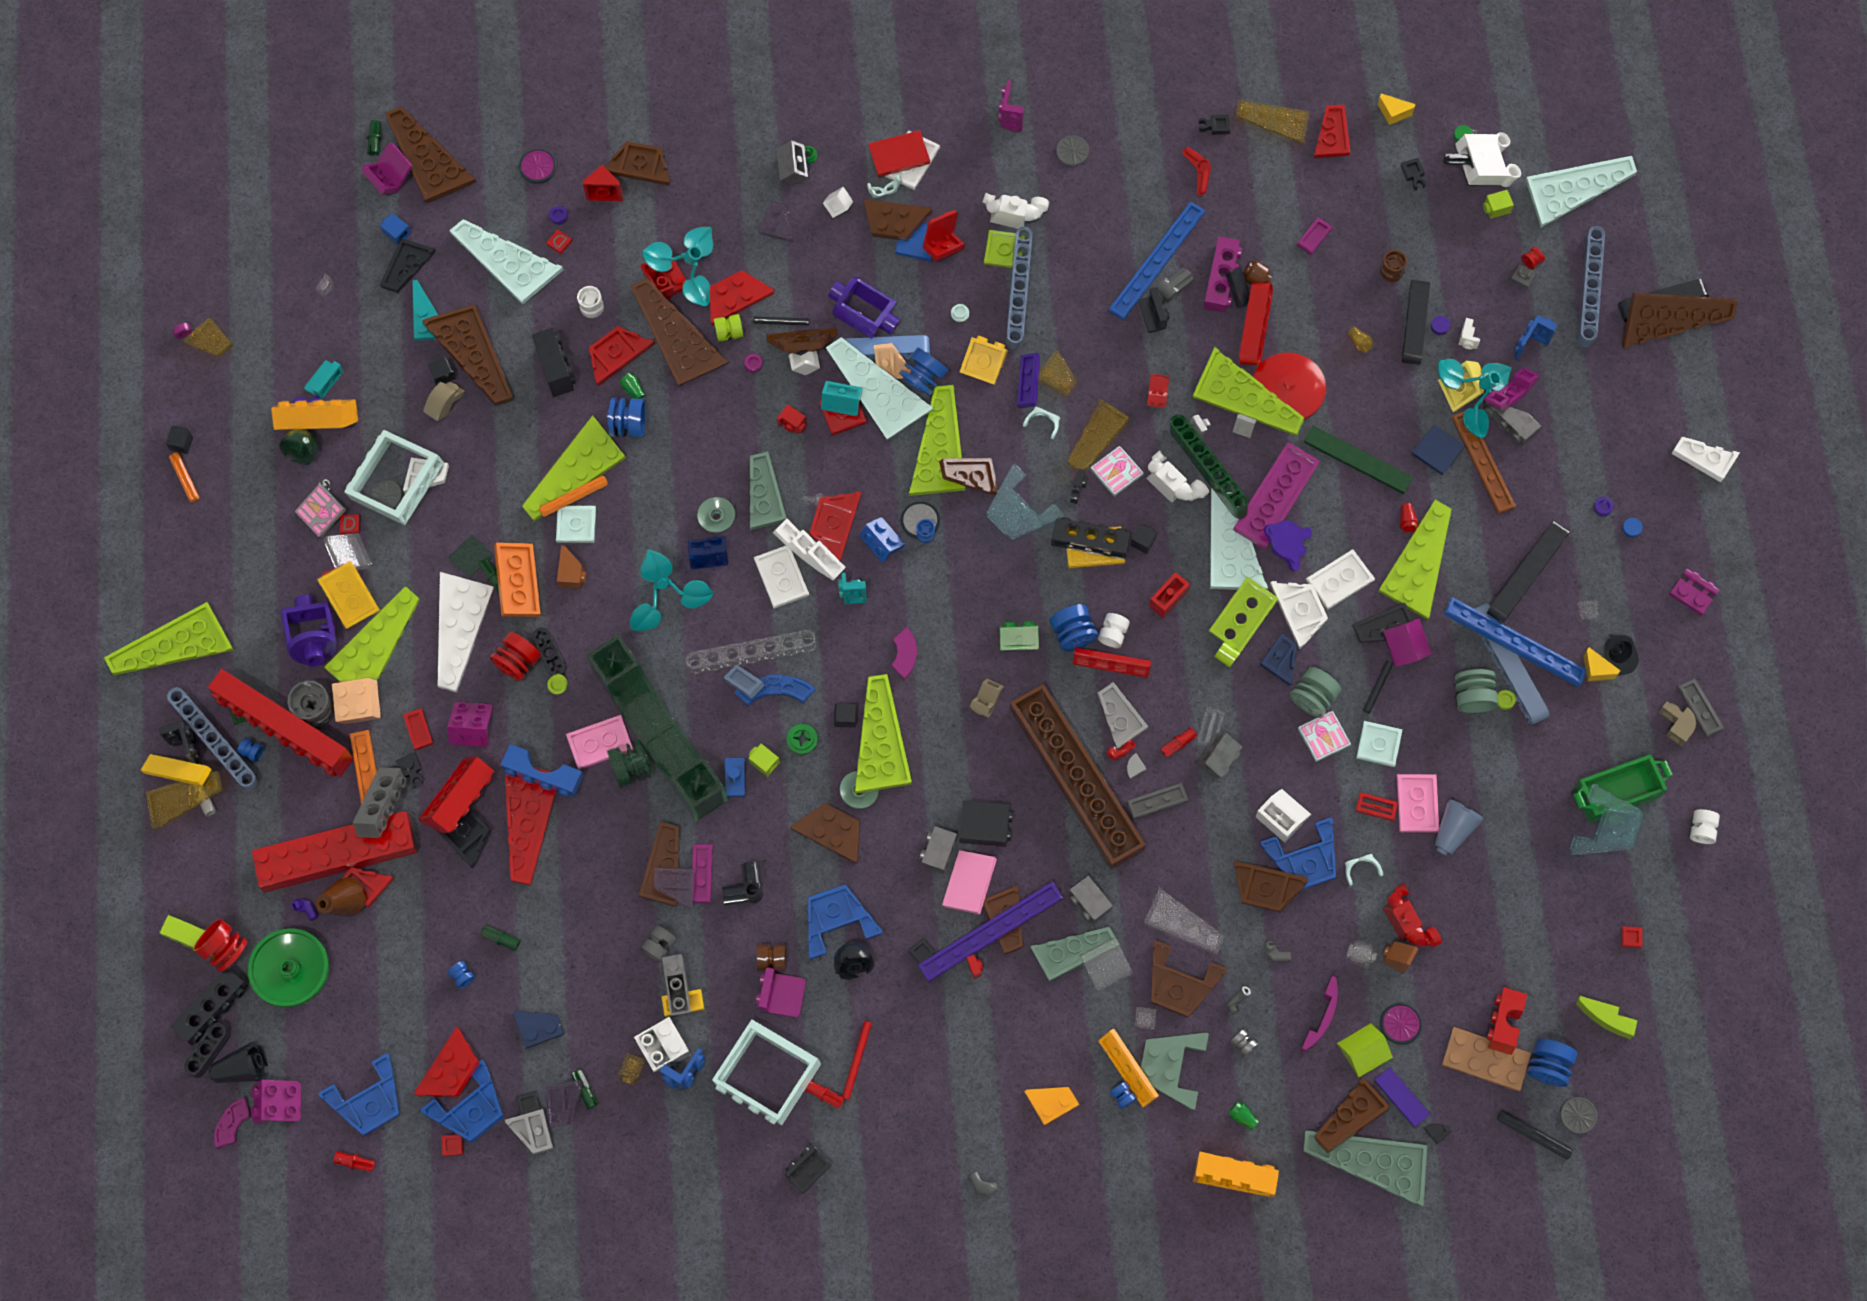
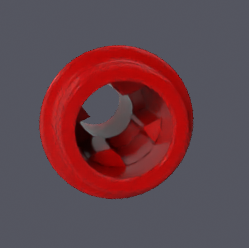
[1400,503,1419,533]

